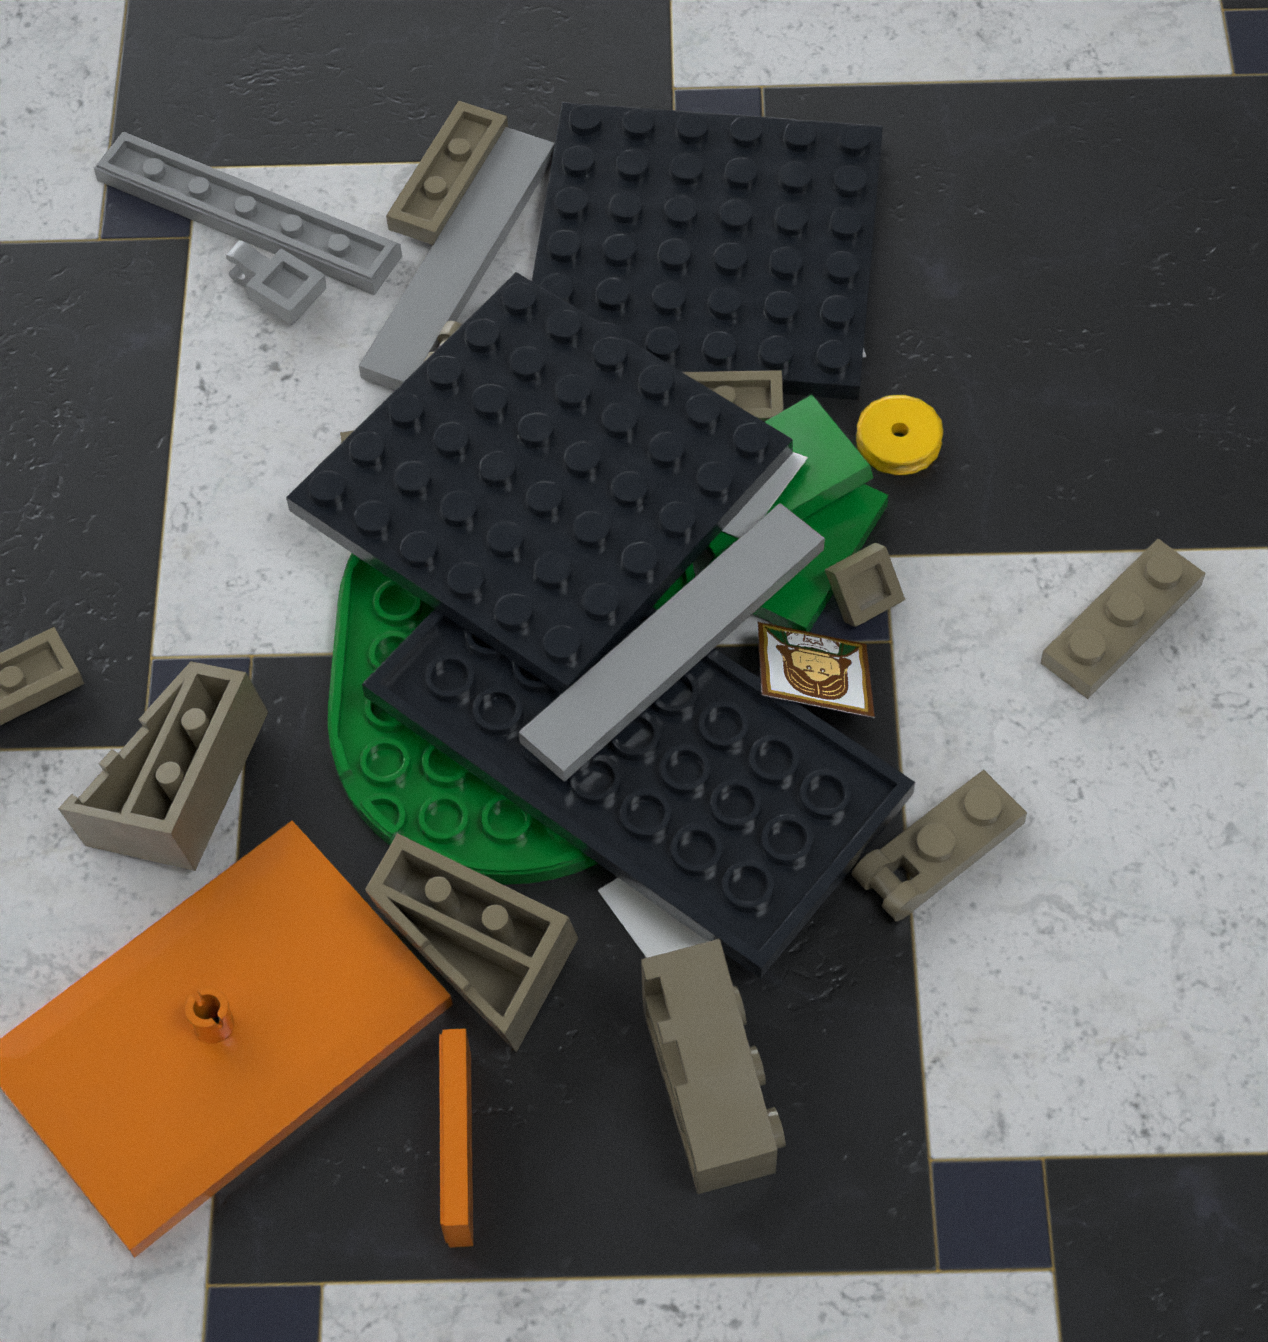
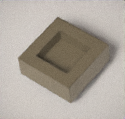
[825,543,906,627]

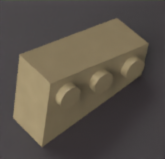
[58,661,268,871]
[365,833,578,1053]
[641,939,786,1194]

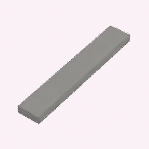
[359,127,555,390]
[94,132,402,295]
[519,503,825,782]

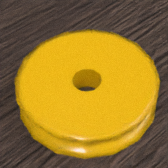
[856,395,943,475]

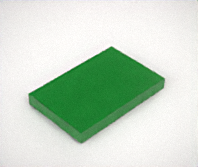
[706,395,873,560]
[708,484,888,632]

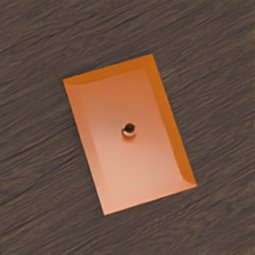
[0,821,453,1258]

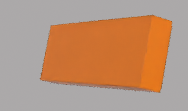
[439,1029,473,1247]

